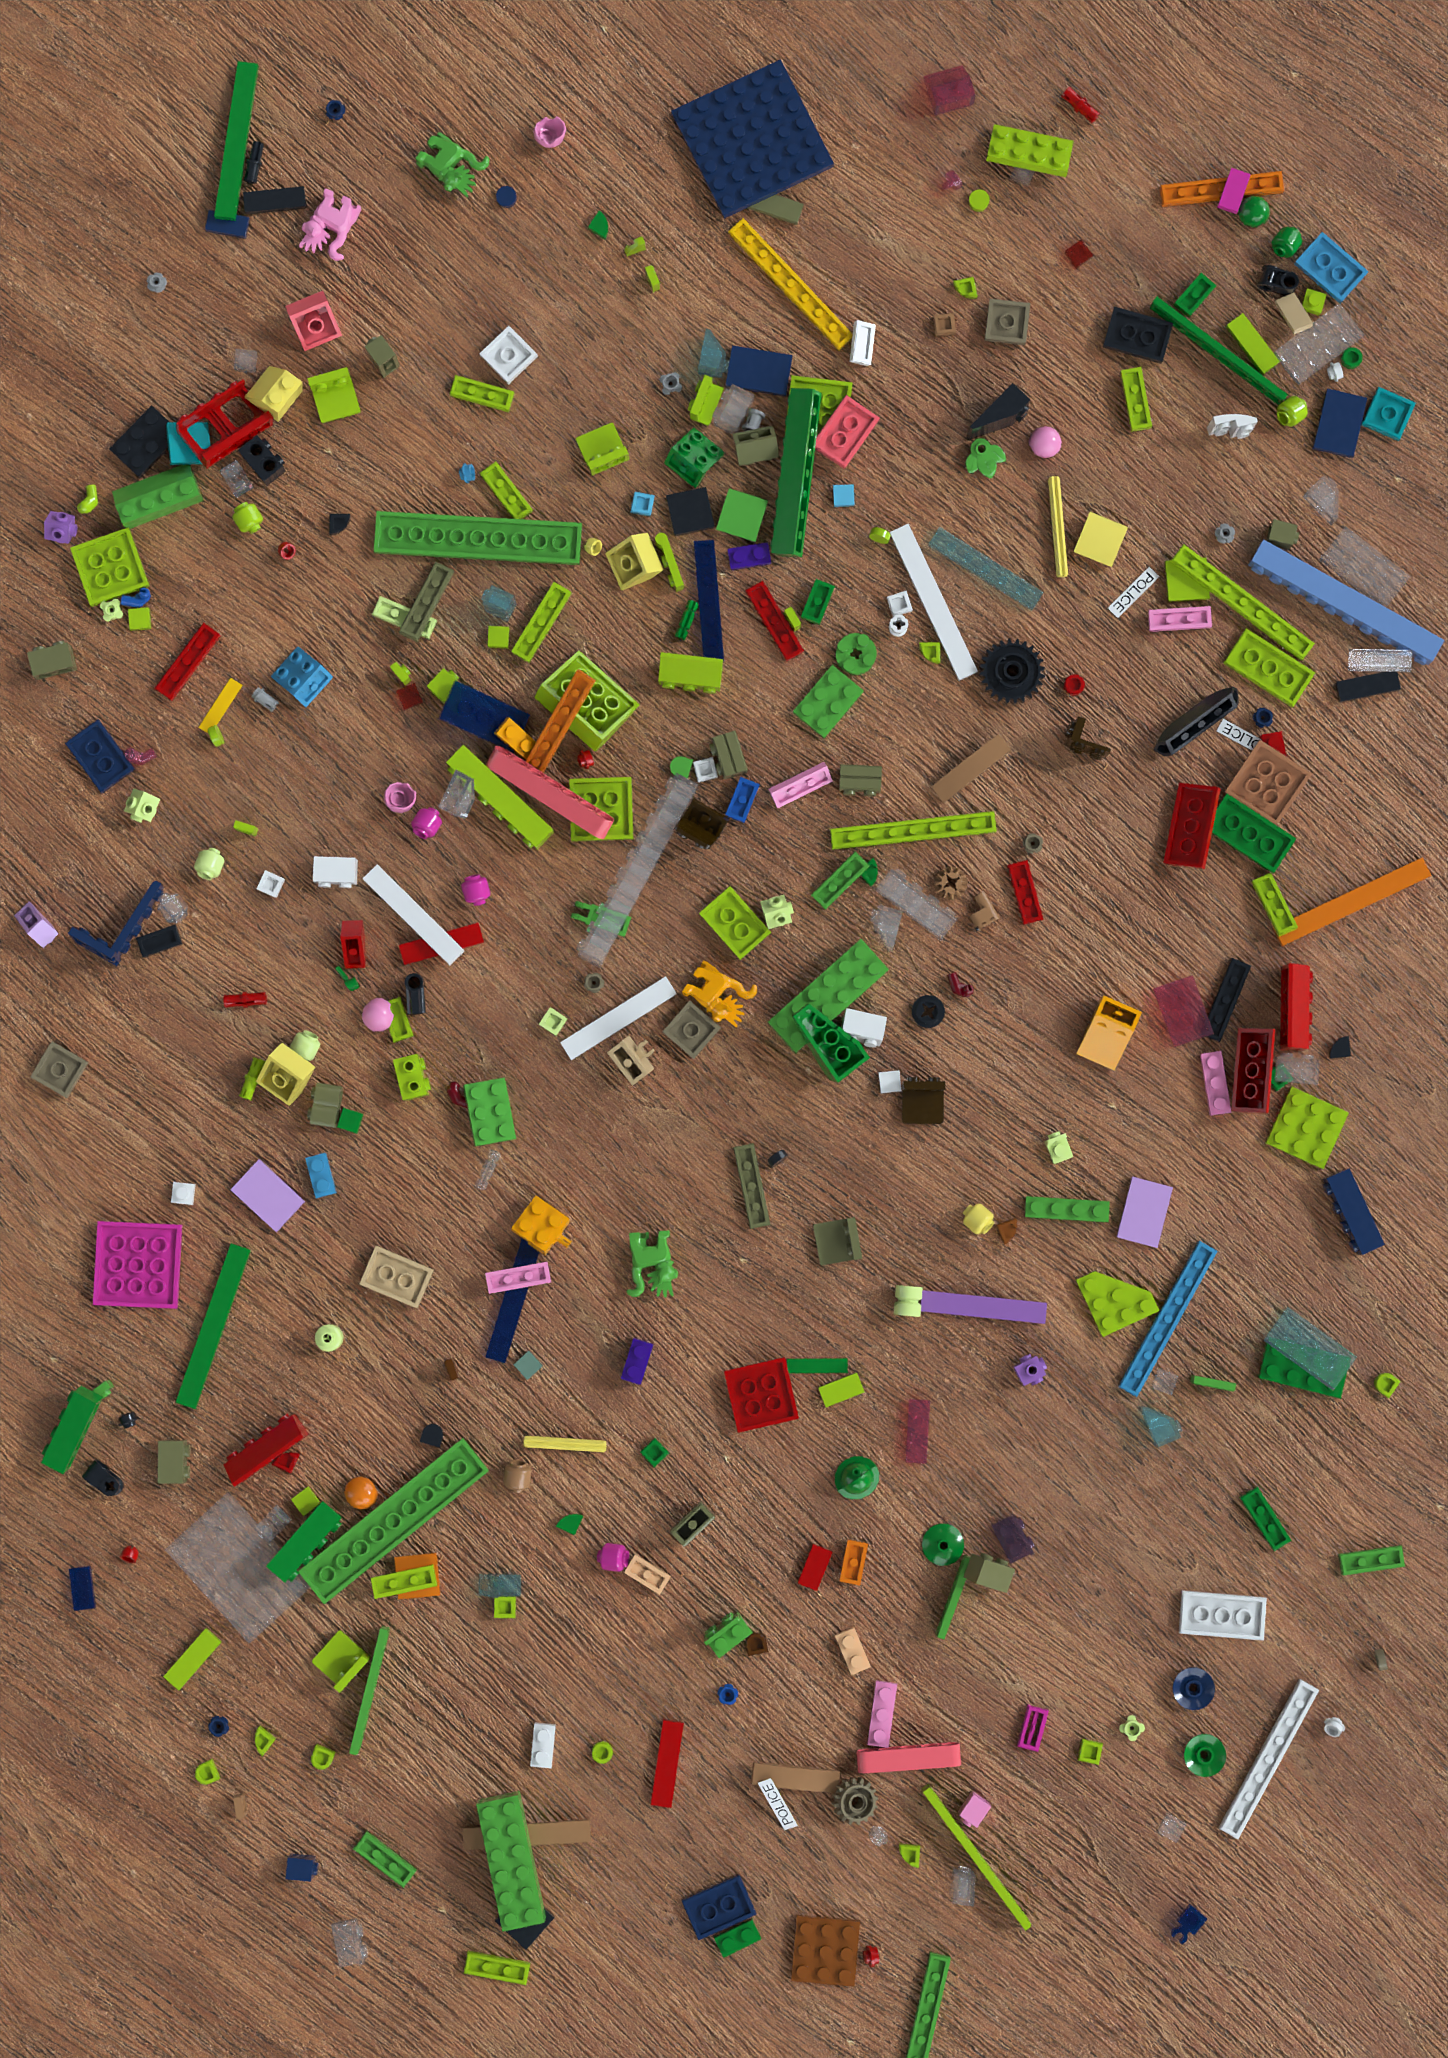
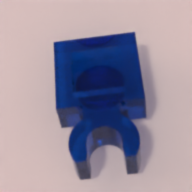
[1170,1904,1207,1945]

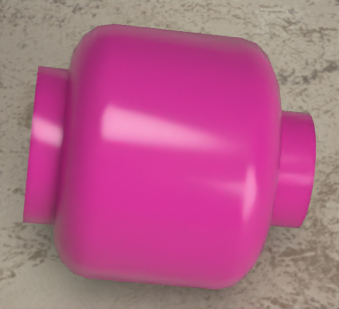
[411,807,442,839]
[461,874,491,906]
[597,1543,629,1572]

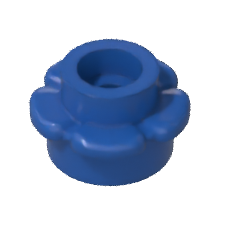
[718,1684,738,1705]

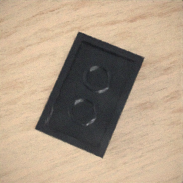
[1103,306,1173,364]
[109,405,169,478]

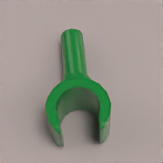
[335,966,360,991]

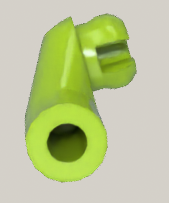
[77,485,98,514]

